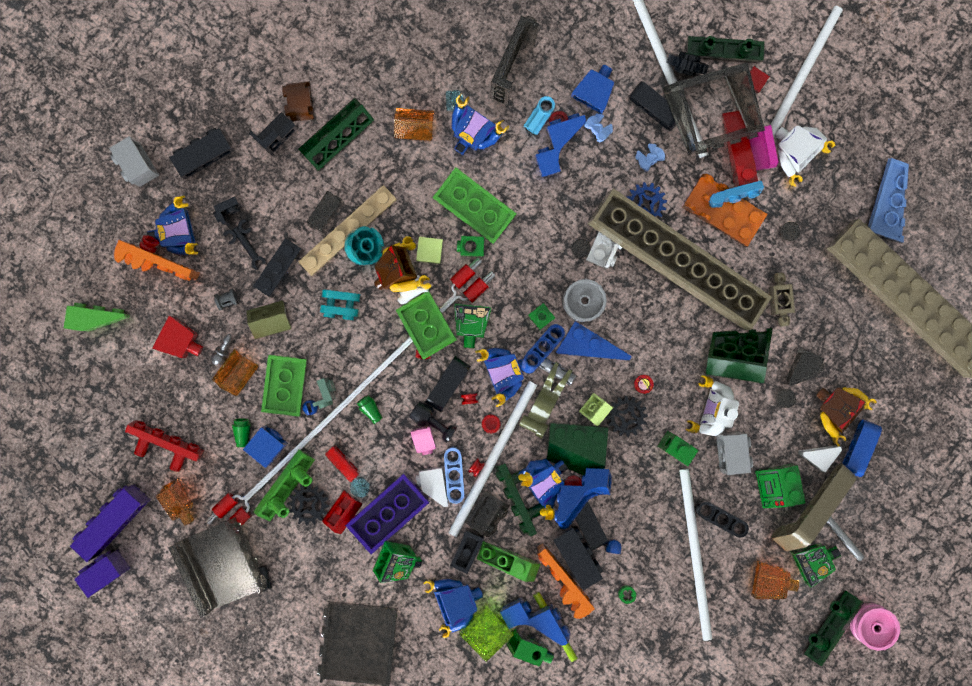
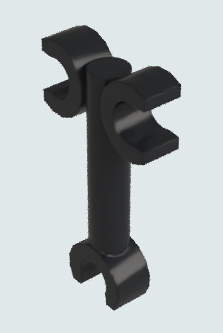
[223,219,267,270]

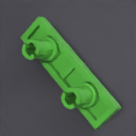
[253,450,315,522]

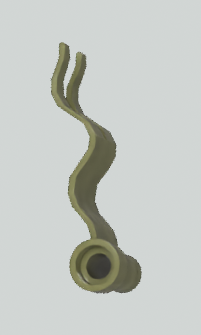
[519,362,573,439]

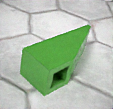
[64,303,130,332]
[477,541,541,582]

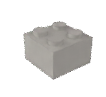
[109,136,159,187]
[716,431,753,475]

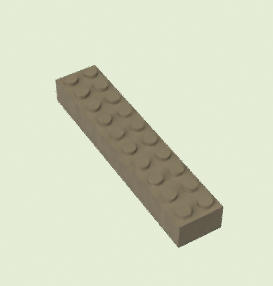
[588,188,772,330]
[826,218,972,378]

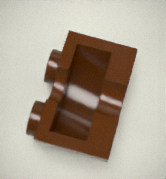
[282,81,314,122]

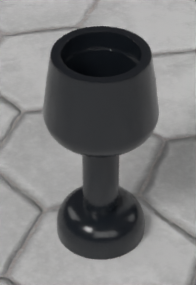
[409,401,457,443]

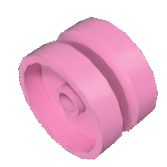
[850,603,900,651]

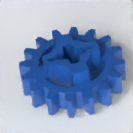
[626,182,667,217]

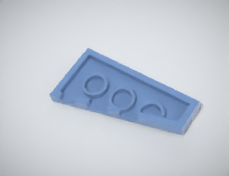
[868,158,909,243]

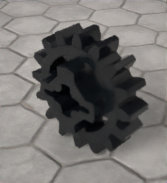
[667,51,709,77]
[606,395,648,437]
[287,483,330,526]

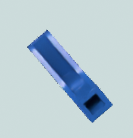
[535,113,586,177]
[555,468,612,529]
[500,597,571,646]

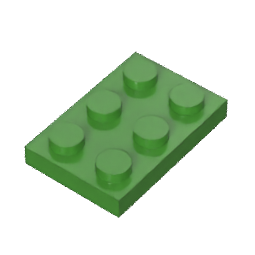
[396,292,457,359]
[261,355,307,417]

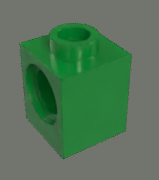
[457,236,484,257]
[527,303,555,330]

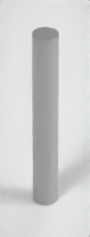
[826,517,864,561]

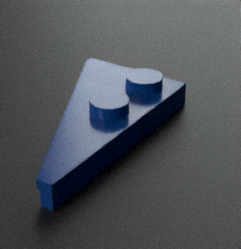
[556,321,632,360]

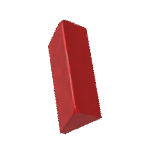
[325,445,360,482]
[322,490,363,534]

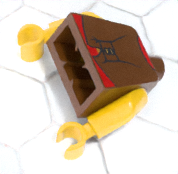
[374,236,431,292]
[816,387,877,446]

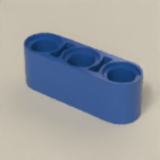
[520,324,565,373]
[843,419,882,477]

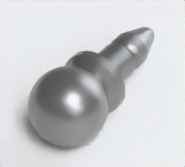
[211,334,231,366]

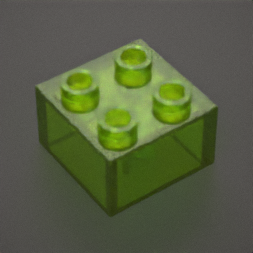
[459,603,514,662]

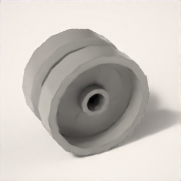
[562,279,607,322]

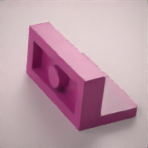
[748,125,779,171]

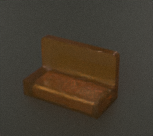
[394,108,434,141]
[212,348,258,396]

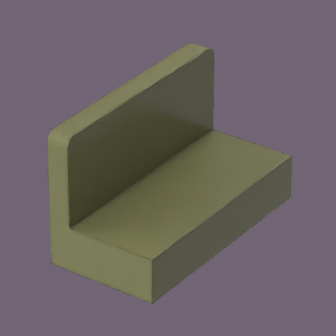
[246,300,291,339]

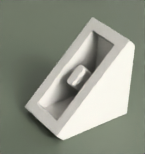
[798,445,842,472]

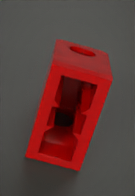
[152,316,203,358]

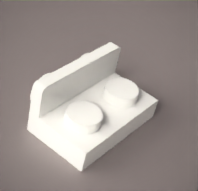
[586,232,622,270]

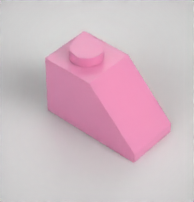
[411,425,436,455]

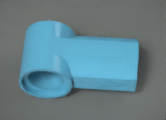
[524,96,555,135]

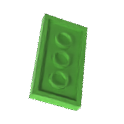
[432,167,517,245]

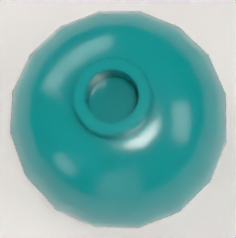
[344,226,384,265]

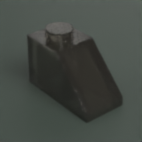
[783,349,825,386]

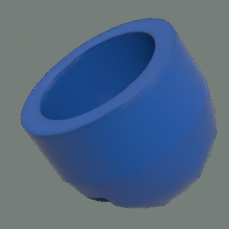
[302,400,318,415]
[606,540,622,554]

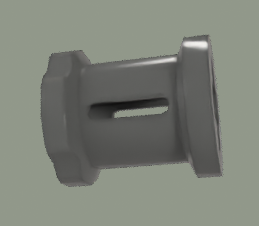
[214,288,239,311]

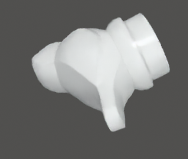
[397,275,429,305]

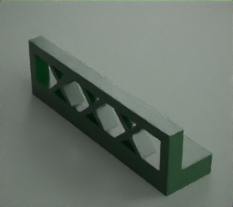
[298,98,374,171]

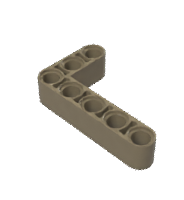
[771,463,857,551]

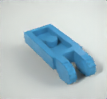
[709,181,764,209]

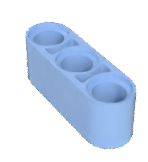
[444,446,465,504]

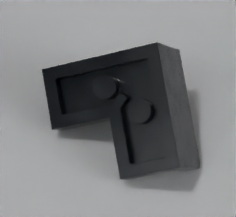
[249,112,298,155]

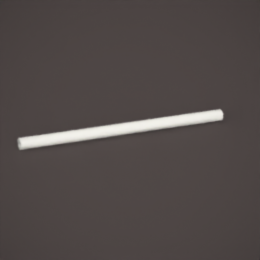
[633,0,709,158]
[770,6,843,137]
[448,381,537,537]
[680,468,712,641]

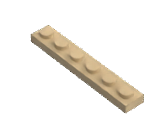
[298,185,397,276]

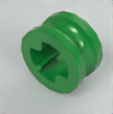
[618,585,636,604]

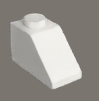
[416,466,448,507]

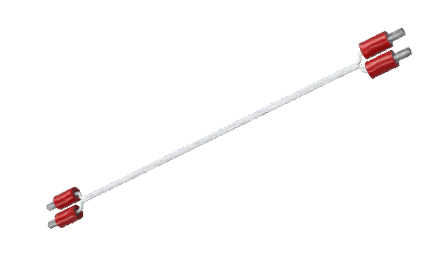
[205,258,495,538]

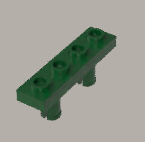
[686,36,765,62]
[495,463,545,537]
[804,591,864,666]

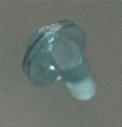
[445,90,464,111]
[350,478,369,499]

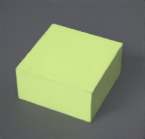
[416,237,443,264]
[579,393,613,426]

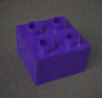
[74,550,131,598]

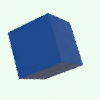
[243,425,288,468]

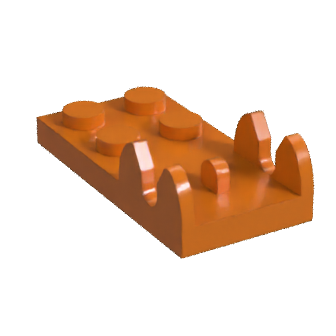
[682,174,768,247]
[114,240,200,281]
[537,543,595,619]

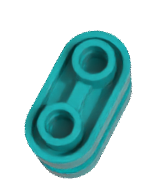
[320,290,361,320]

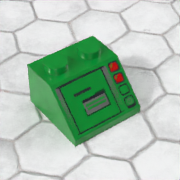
[755,463,806,508]

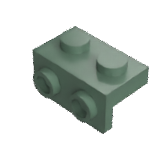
[312,377,336,409]

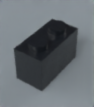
[450,528,484,574]

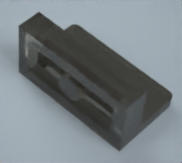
[307,190,344,233]

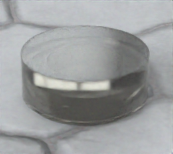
[780,222,800,241]
[571,239,591,258]
[775,389,796,408]

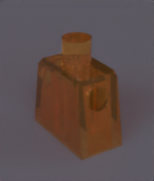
[156,478,194,526]
[751,560,799,599]

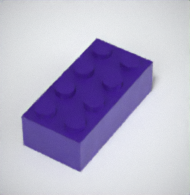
[345,472,430,555]
[70,484,151,562]

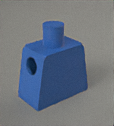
[571,64,615,114]

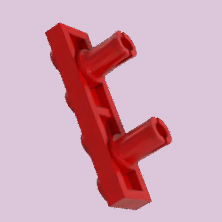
[125,420,204,472]

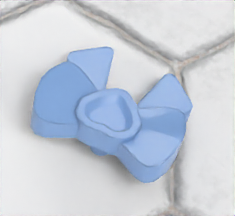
[584,113,613,142]
[636,144,665,171]

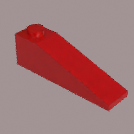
[722,110,758,188]

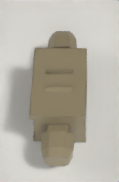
[768,273,795,327]

